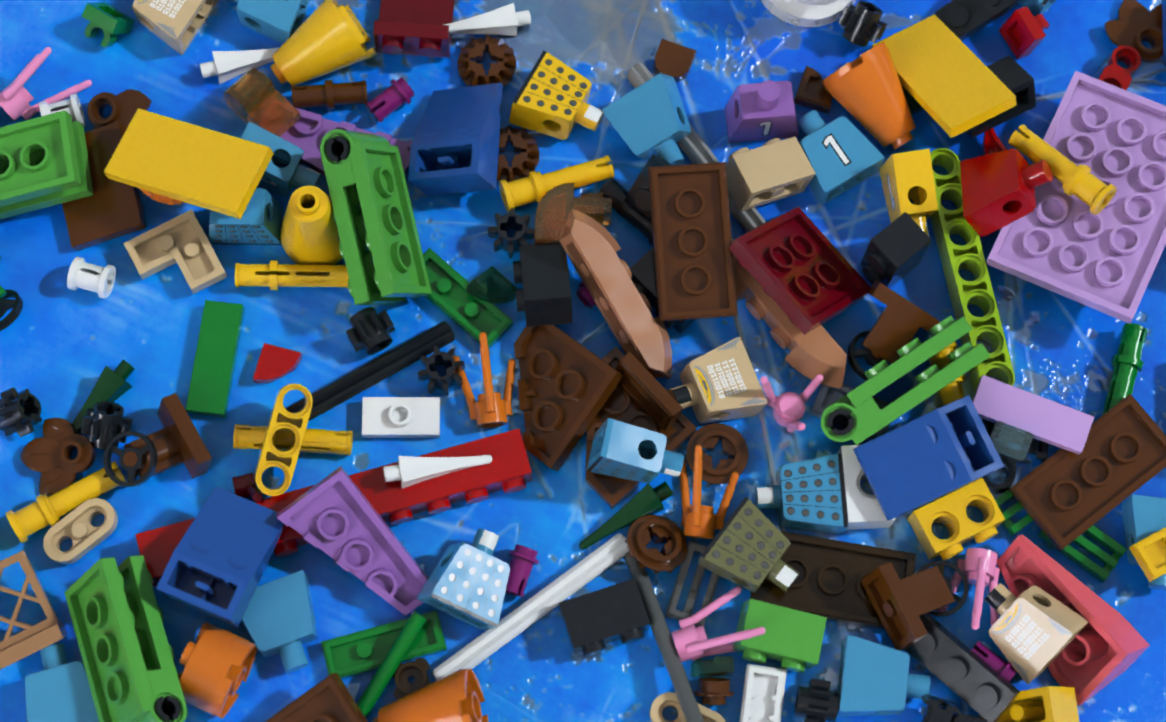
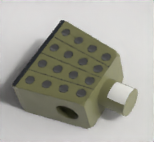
[698,497,799,593]

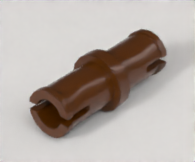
[291,80,368,110]

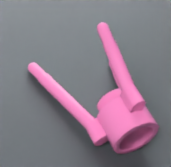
[0,47,92,121]
[760,374,823,433]
[938,548,1000,630]
[671,586,766,662]

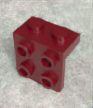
[373,0,455,58]

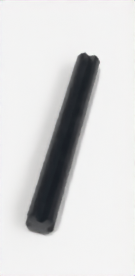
[285,321,455,421]

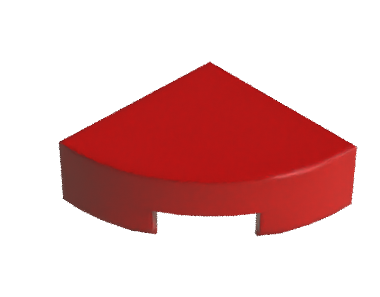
[253,343,302,384]

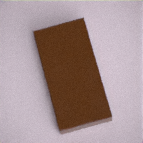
[616,352,683,431]

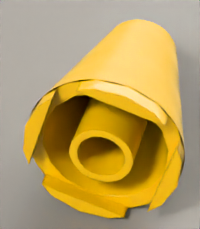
[270,0,377,86]
[280,185,344,265]

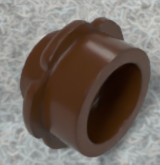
[694,677,734,705]

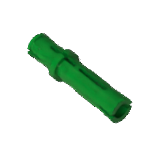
[1102,323,1148,416]

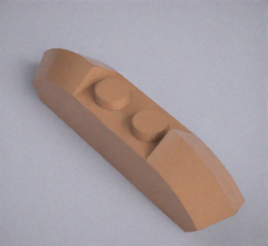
[559,209,672,379]
[732,239,847,388]

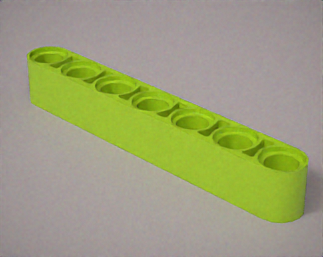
[930,148,1015,394]

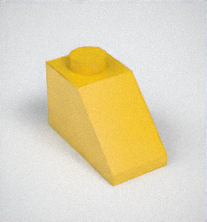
[996,686,1080,722]

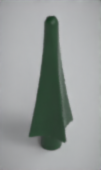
[72,359,135,434]
[579,481,674,550]

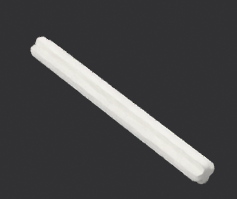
[433,533,629,680]

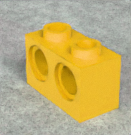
[907,478,1005,561]

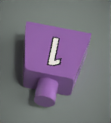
[724,80,799,143]

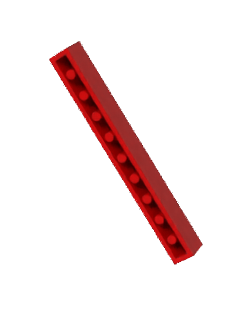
[135,428,532,587]

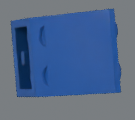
[408,83,503,196]
[853,395,1004,521]
[156,486,286,628]

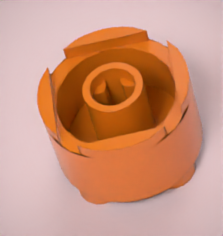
[178,622,257,718]

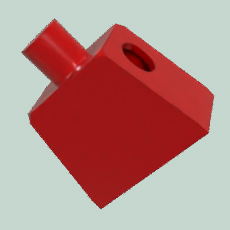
[960,148,1052,238]

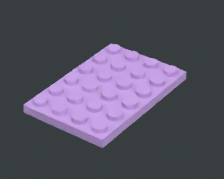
[986,70,1166,324]

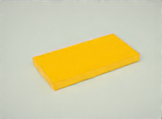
[872,14,1017,138]
[104,108,274,219]

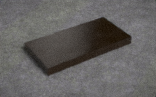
[749,531,916,630]

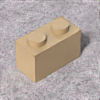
[726,136,816,212]

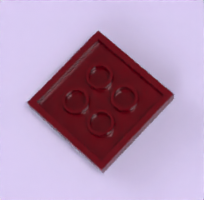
[728,207,870,335]

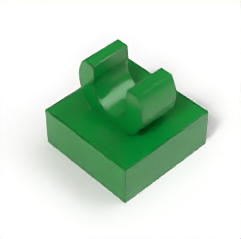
[82,2,135,47]

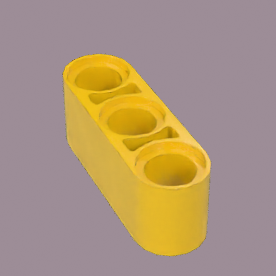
[254,383,313,496]

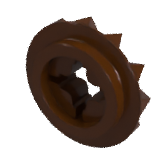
[457,34,516,87]
[497,125,539,182]
[686,423,749,485]
[625,515,688,575]

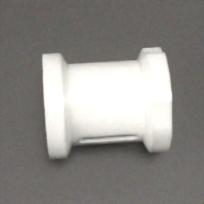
[39,93,86,126]
[67,257,116,299]

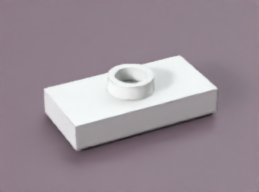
[362,397,441,438]
[739,664,787,722]

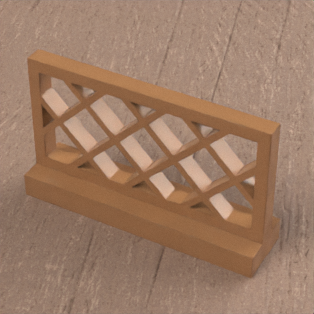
[0,550,68,669]

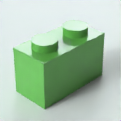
[732,598,827,673]

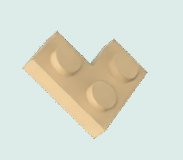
[123,209,227,294]

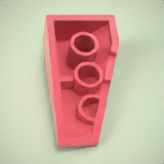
[997,534,1150,706]

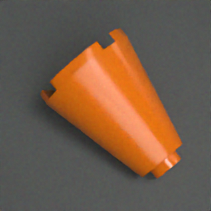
[822,42,916,150]
[373,668,489,722]

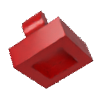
[999,6,1050,59]

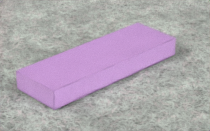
[972,375,1094,455]

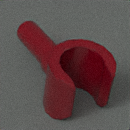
[232,473,263,502]

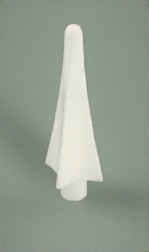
[444,3,531,36]
[199,48,279,84]
[383,455,493,489]

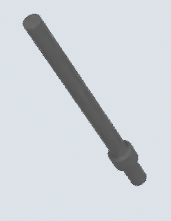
[624,553,704,722]

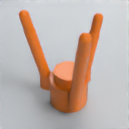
[454,332,516,428]
[679,445,739,539]

